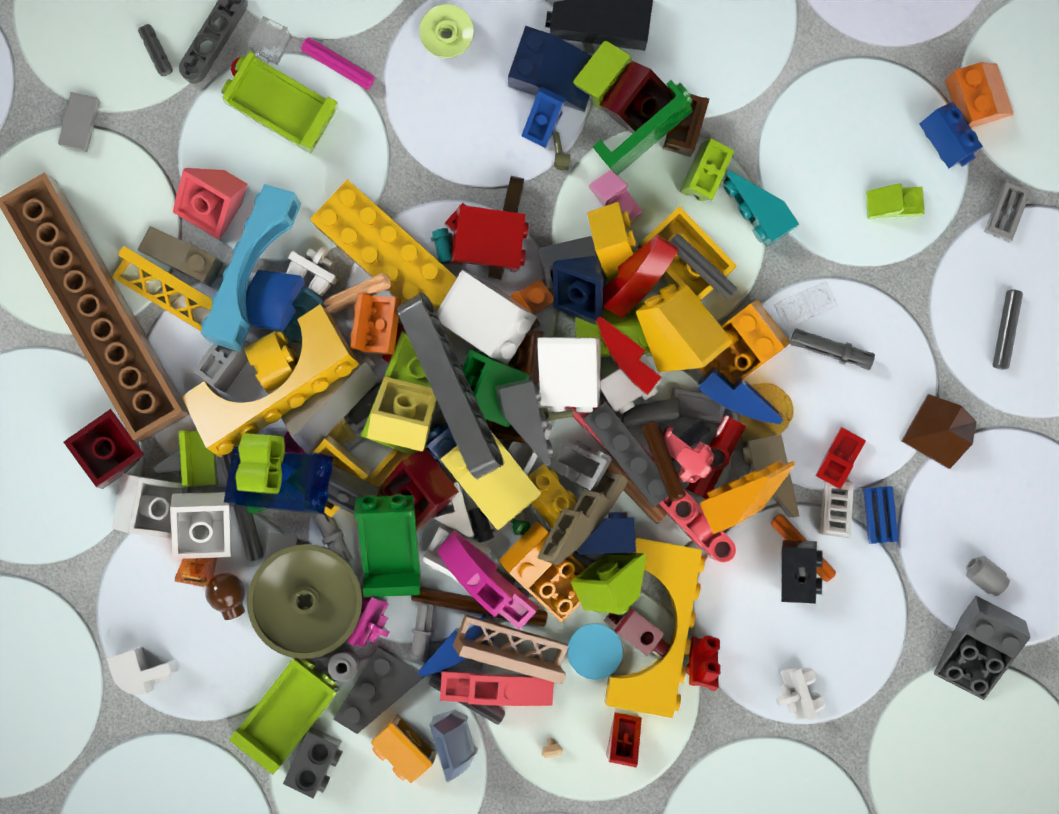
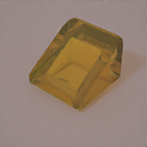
[324,418,357,446]

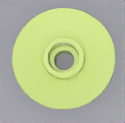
[419,4,474,58]

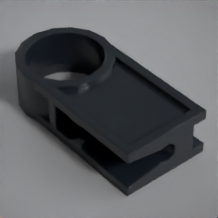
[671,419,711,461]

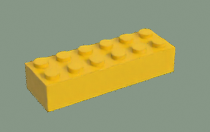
[310,179,457,326]

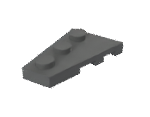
[333,646,425,734]

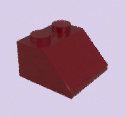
[599,61,674,134]
[63,409,145,489]
[379,448,459,528]

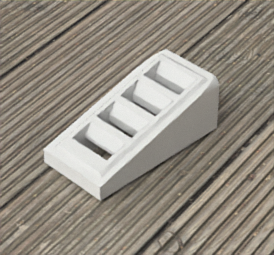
[819,481,854,538]

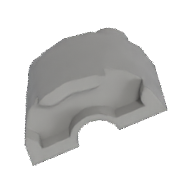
[549,440,612,492]

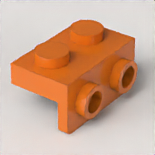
[350,293,401,355]

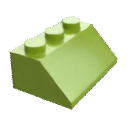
[575,302,652,358]

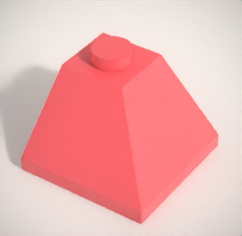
[173,168,248,240]

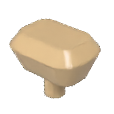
[541,738,563,759]

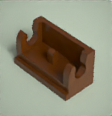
[663,94,710,157]

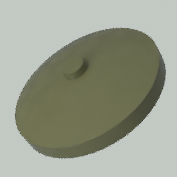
[247,544,362,659]

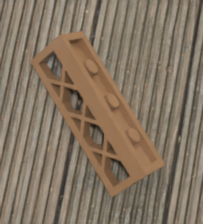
[453,614,569,684]

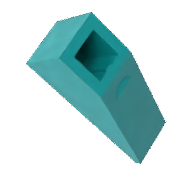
[722,171,799,247]

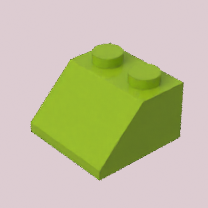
[570,553,646,615]

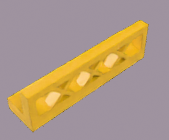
[112,246,212,331]

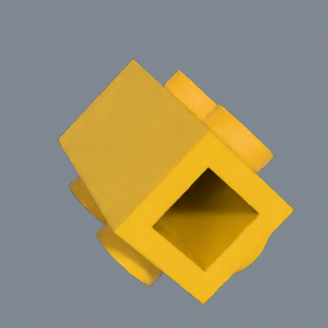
[528,464,577,529]

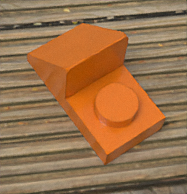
[510,278,554,315]

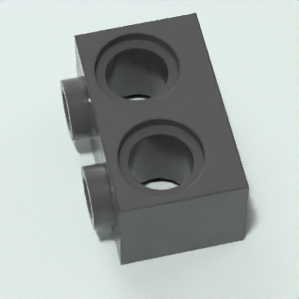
[283,727,343,799]

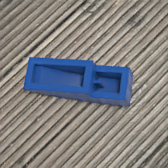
[698,366,783,424]
[418,615,495,677]

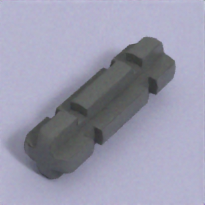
[138,24,173,77]

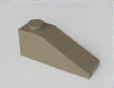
[137,226,223,287]
[742,434,799,517]

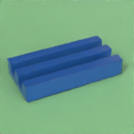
[863,486,899,544]

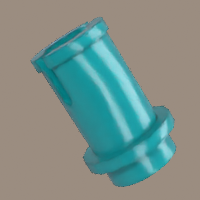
[430,228,452,264]

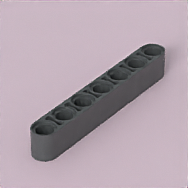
[397,293,504,479]

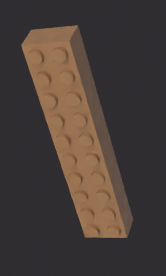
[0,172,190,442]

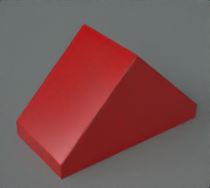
[606,712,642,768]

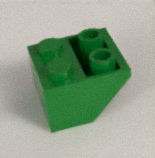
[462,349,531,427]

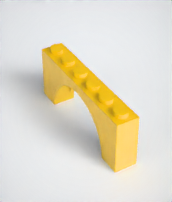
[181,304,359,457]
[604,537,705,718]

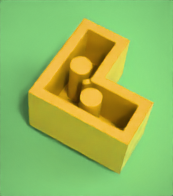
[587,202,639,283]

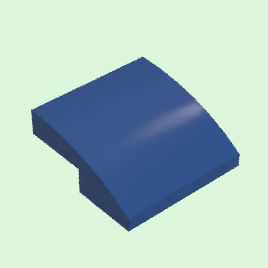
[246,270,305,332]

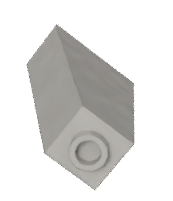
[281,349,379,454]

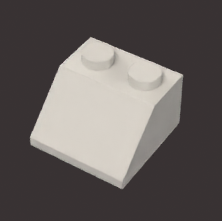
[112,473,188,538]
[170,492,231,559]

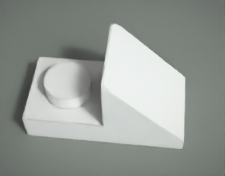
[434,482,474,537]

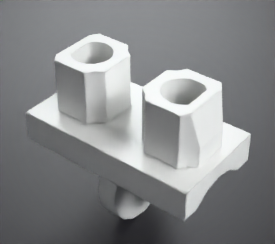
[286,247,339,296]
[776,668,825,721]

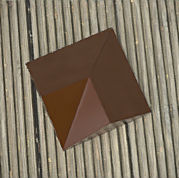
[901,394,977,469]

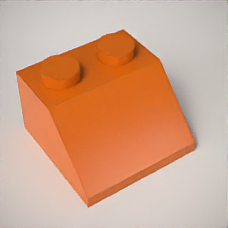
[945,62,1014,128]

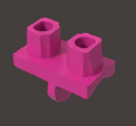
[347,595,390,647]

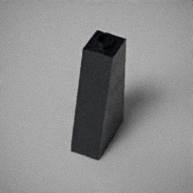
[545,0,653,51]

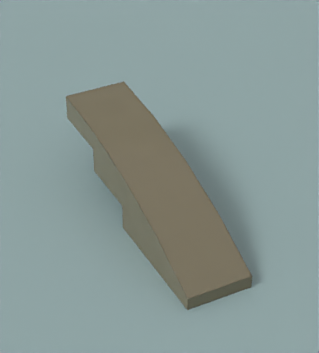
[537,472,629,565]

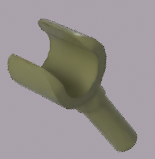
[553,132,570,170]
[539,407,574,425]

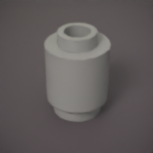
[966,556,1010,596]
[328,650,360,682]

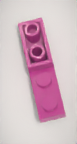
[437,530,539,630]

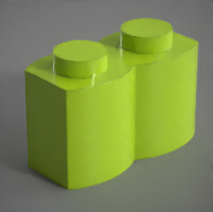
[236,433,285,494]

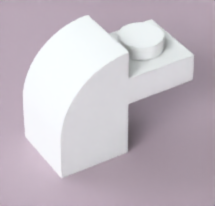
[107,647,178,695]

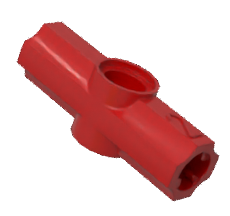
[686,415,746,499]

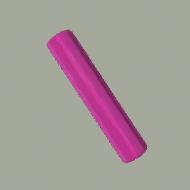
[301,37,375,90]

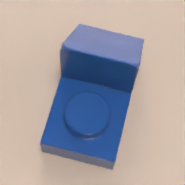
[521,86,566,148]

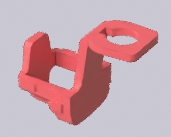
[661,425,714,483]

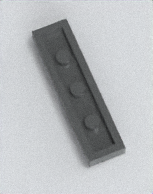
[583,401,668,508]

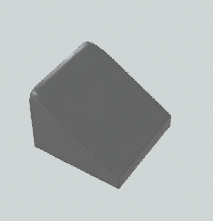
[154,449,181,473]

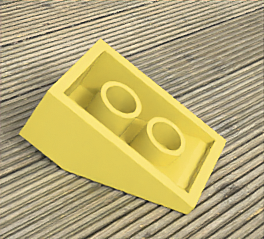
[440,430,542,530]

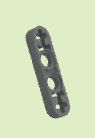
[179,0,248,84]

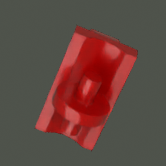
[686,635,721,691]

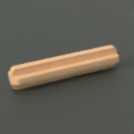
[323,273,391,313]

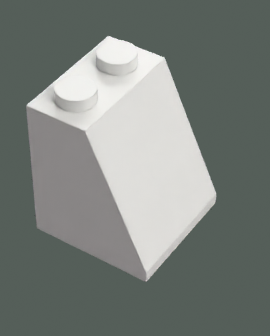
[436,270,537,364]
[538,337,601,412]

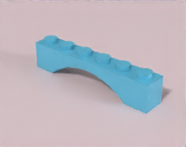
[201,184,302,352]

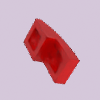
[815,427,866,489]

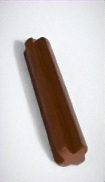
[642,422,686,501]

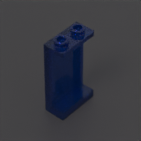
[224,447,333,514]

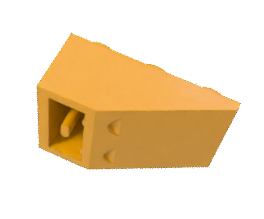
[699,299,791,384]
[699,460,795,534]
[498,521,586,623]

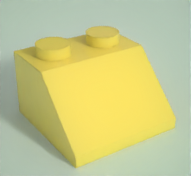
[367,376,437,451]

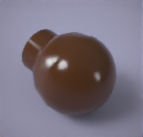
[205,573,245,620]

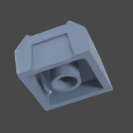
[429,709,478,782]

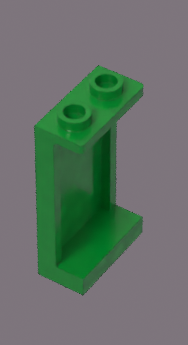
[593,80,693,175]
[354,494,421,597]

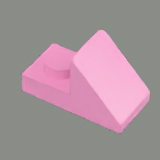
[588,170,643,222]

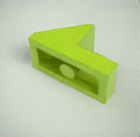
[866,183,925,219]

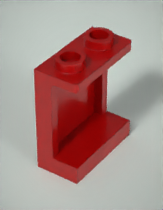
[450,205,529,272]

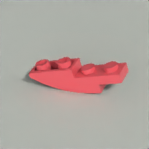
[440,671,554,706]

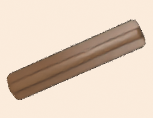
[606,457,666,523]

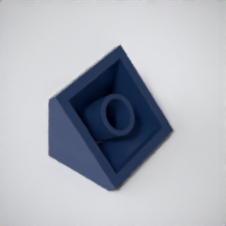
[553,256,603,325]

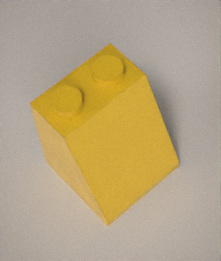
[636,284,732,373]

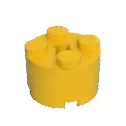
[245,331,299,395]

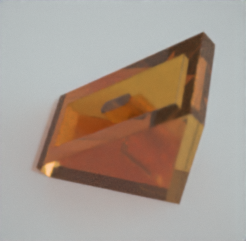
[174,557,217,587]

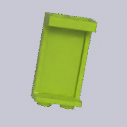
[221,51,338,154]
[229,658,340,775]

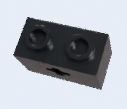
[781,540,823,604]

